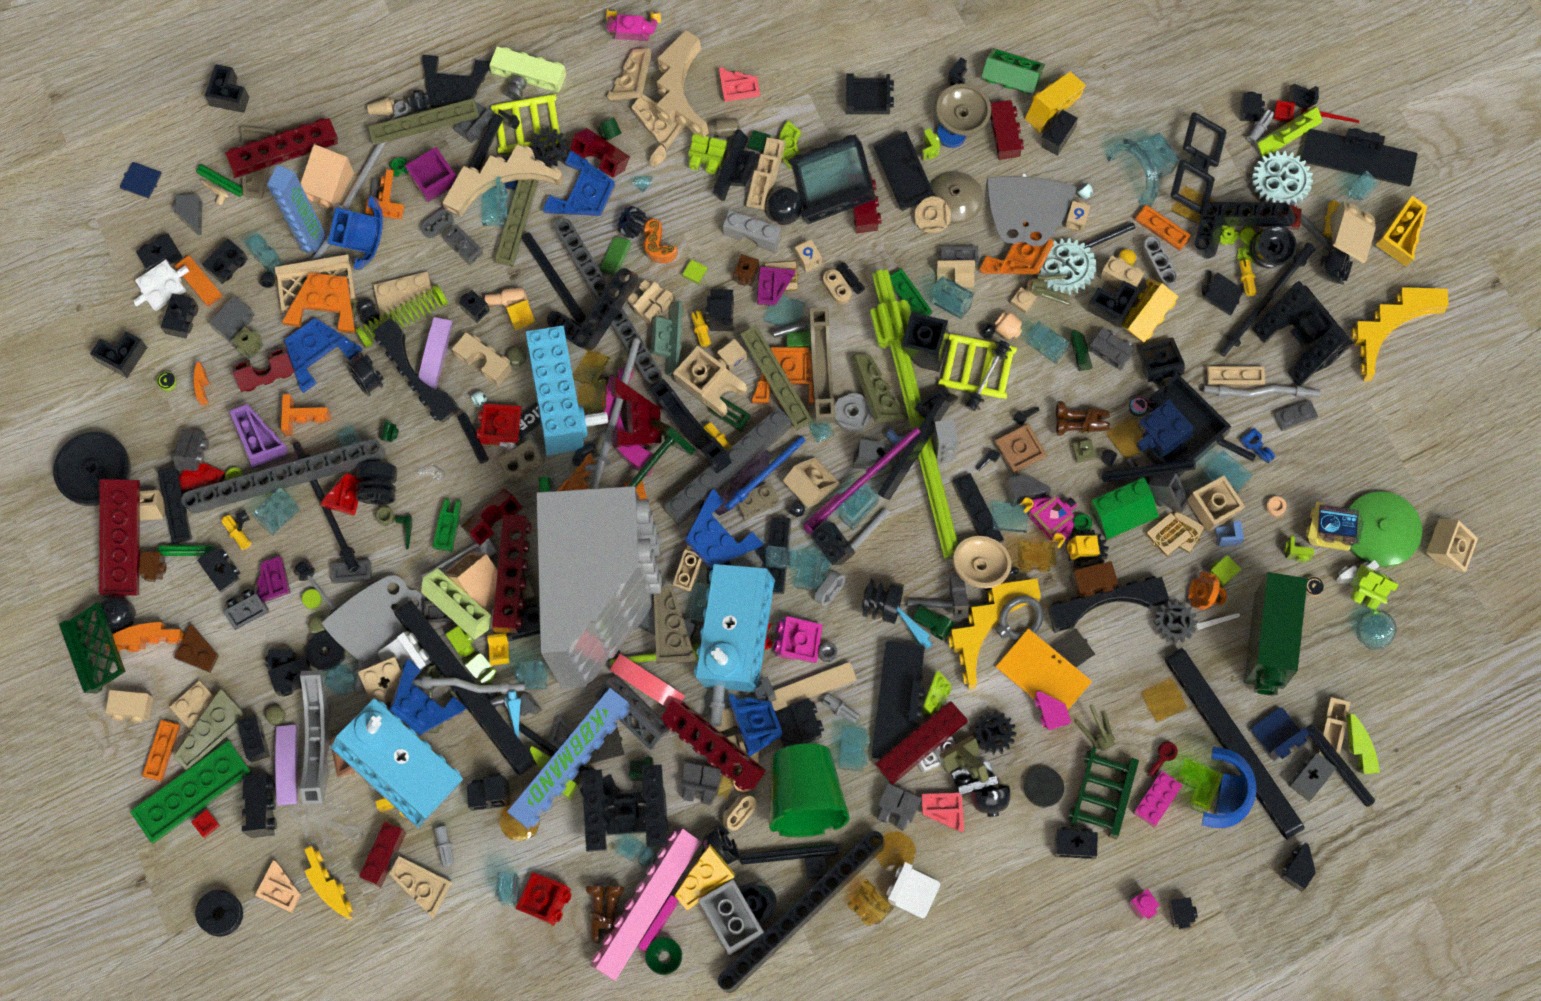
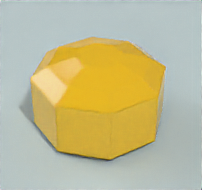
[1119,249,1137,266]

